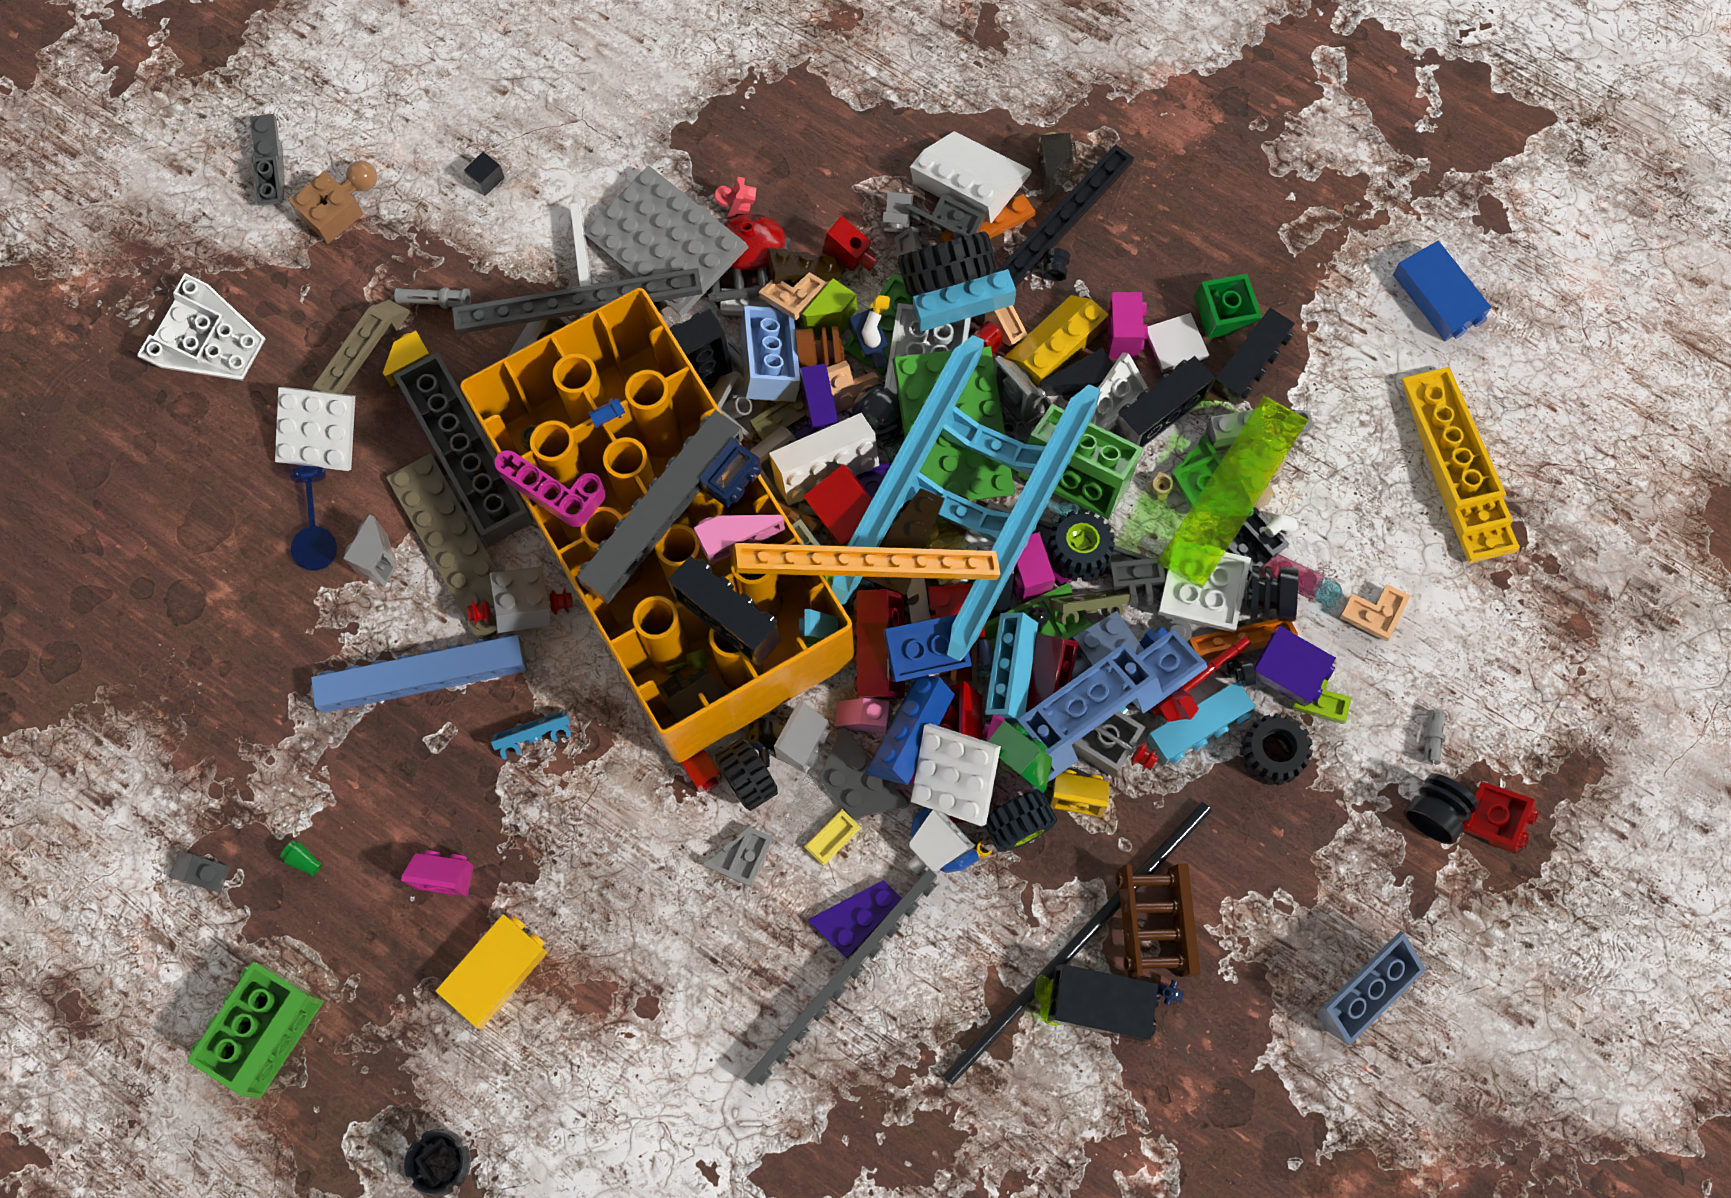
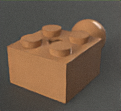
[288,160,377,244]

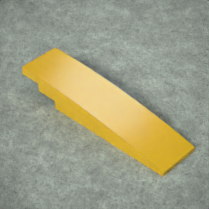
[1401,367,1520,564]

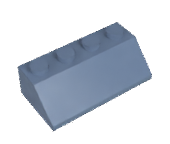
[1317,931,1426,1046]

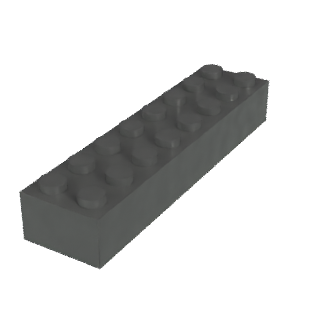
[394,352,533,546]

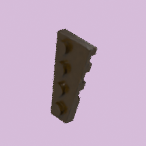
[863,488,945,595]

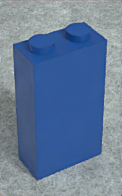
[1392,240,1492,341]

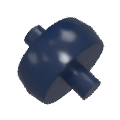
[1158,980,1184,1006]

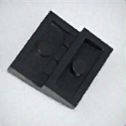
[1214,507,1289,578]

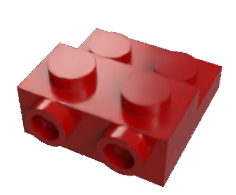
[1462,781,1539,854]

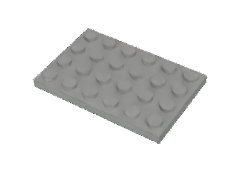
[584,165,749,317]

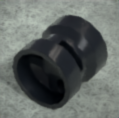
[1043,248,1071,281]

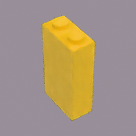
[436,914,548,1029]

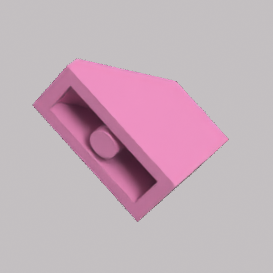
[834,698,890,734]

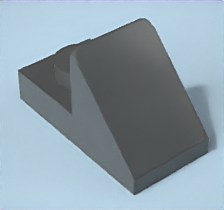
[169,852,231,893]

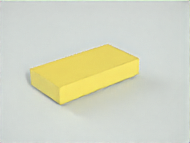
[804,809,861,867]

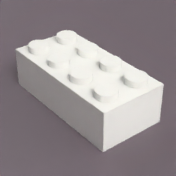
[769,413,879,506]

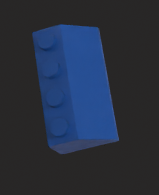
[865,675,955,785]

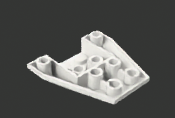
[137,273,266,381]

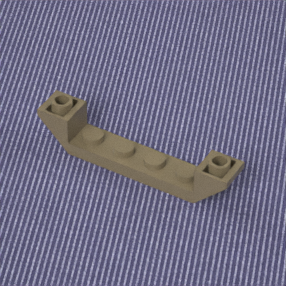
[312,300,410,394]

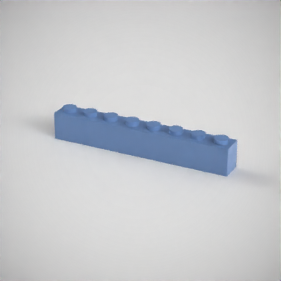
[311,634,528,713]

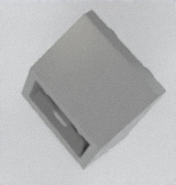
[343,515,397,587]

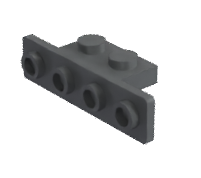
[906,194,996,253]

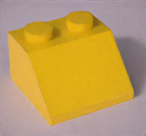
[1050,770,1109,818]

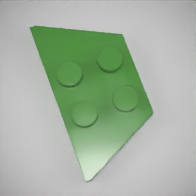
[1172,435,1254,517]

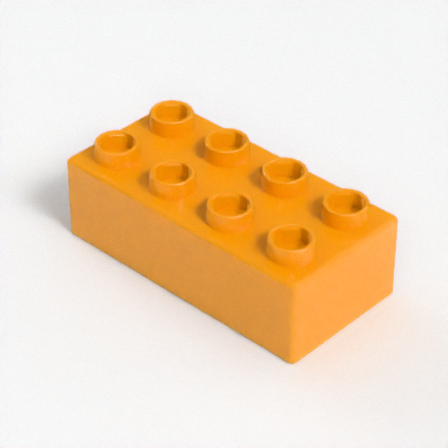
[460,288,854,763]

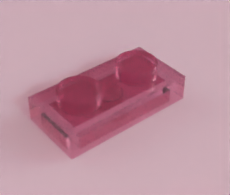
[1270,553,1325,600]

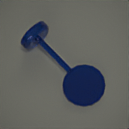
[289,466,337,571]

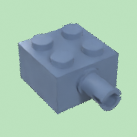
[1071,611,1144,681]

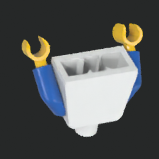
[907,807,992,875]

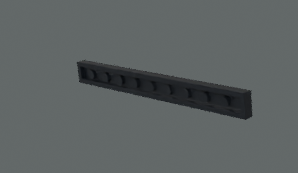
[973,144,1134,324]

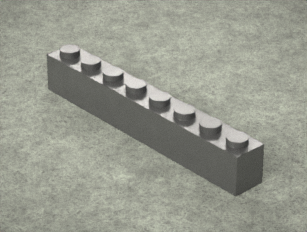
[577,410,743,605]

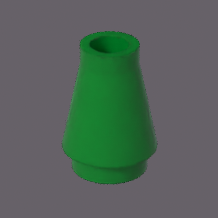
[280,840,322,877]

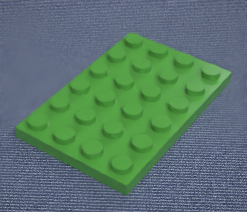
[892,346,1015,501]

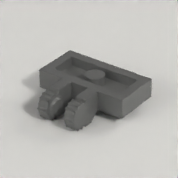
[1109,557,1166,607]

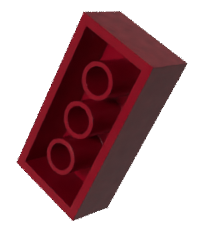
[854,589,905,699]

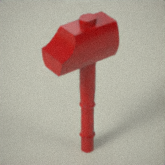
[1149,636,1251,722]

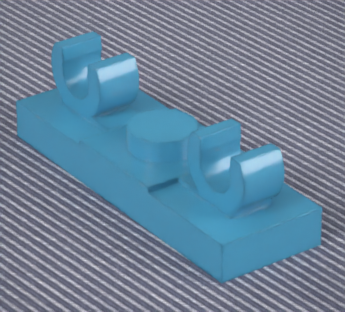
[491,709,571,760]

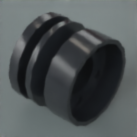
[1247,565,1298,622]
[1404,773,1479,845]

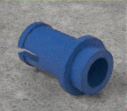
[588,398,625,428]

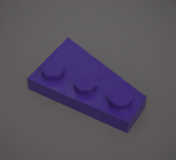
[807,880,902,959]

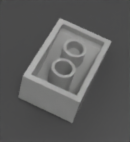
[993,356,1046,424]

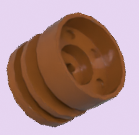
[796,326,845,372]

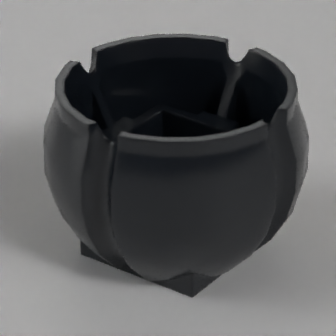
[847,384,903,443]
[404,1129,471,1197]

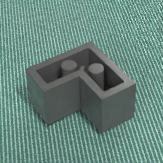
[657,665,725,722]

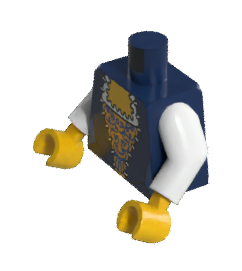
[847,295,890,369]

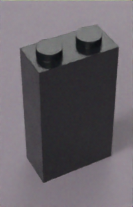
[1047,964,1160,1041]

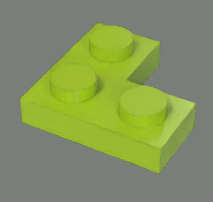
[1292,679,1352,724]

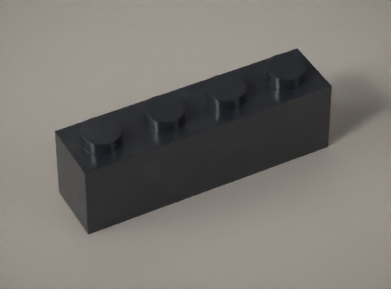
[1211,307,1295,406]

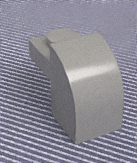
[883,192,914,233]

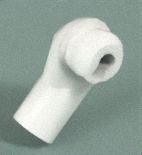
[1264,514,1298,538]

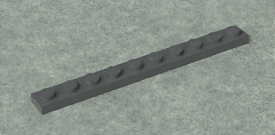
[452,268,703,334]
[745,869,937,1087]

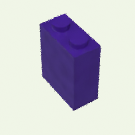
[799,363,838,435]
[1254,626,1336,707]

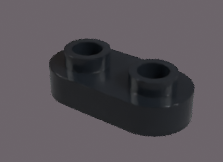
[1226,653,1256,687]

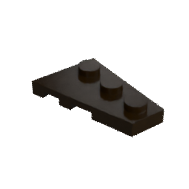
[767,248,842,284]

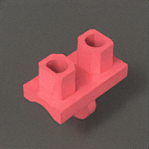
[714,177,756,219]

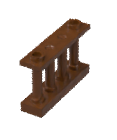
[1115,863,1201,979]

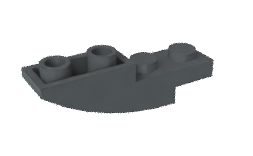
[250,114,284,206]

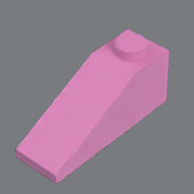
[694,515,785,565]

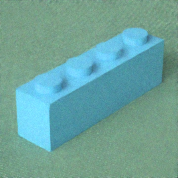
[913,269,1016,332]
[985,612,1038,724]
[1146,682,1256,766]

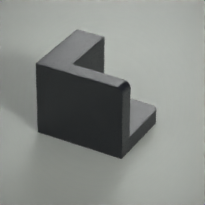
[464,152,505,196]

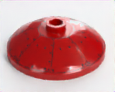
[723,214,785,270]

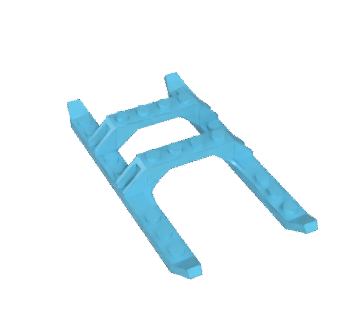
[832,335,1100,661]

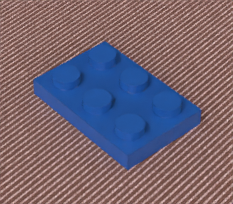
[883,614,972,682]

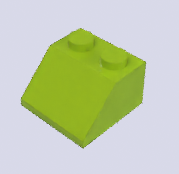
[802,279,858,338]

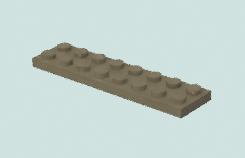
[386,453,499,640]

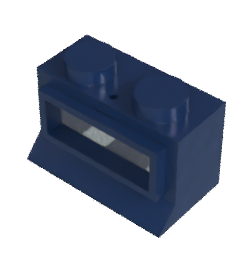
[699,437,761,508]

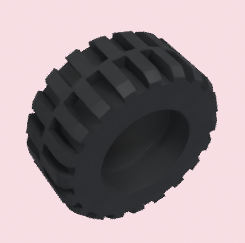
[898,231,997,297]

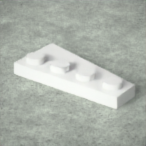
[1090,352,1149,431]

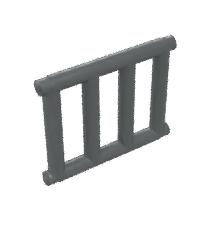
[708,237,796,302]

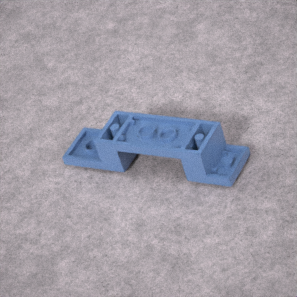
[1017,629,1208,791]

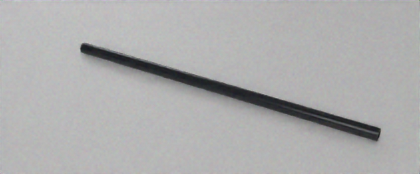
[942,802,1212,1085]

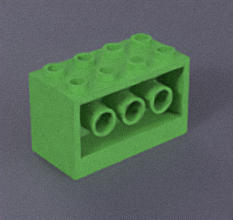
[1018,404,1144,520]
[187,962,324,1099]

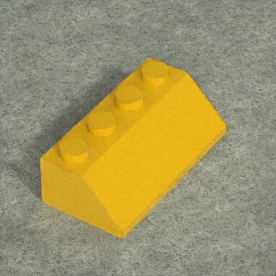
[1004,295,1109,387]

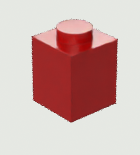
[681,750,722,793]

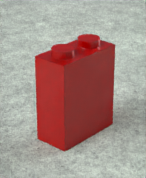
[803,464,873,545]

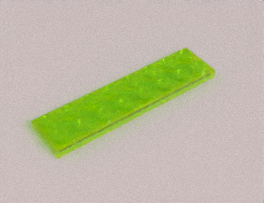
[1158,396,1309,589]

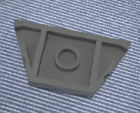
[819,727,909,820]

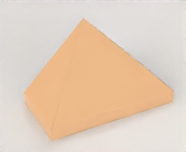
[984,305,1028,346]

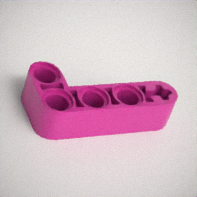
[495,450,605,527]

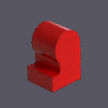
[973,321,1002,355]

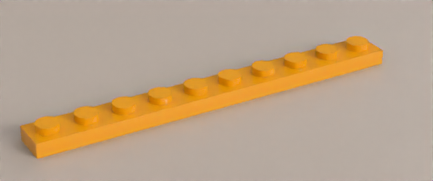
[732,543,1001,580]

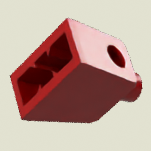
[822,215,878,272]

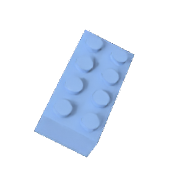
[740,306,800,402]

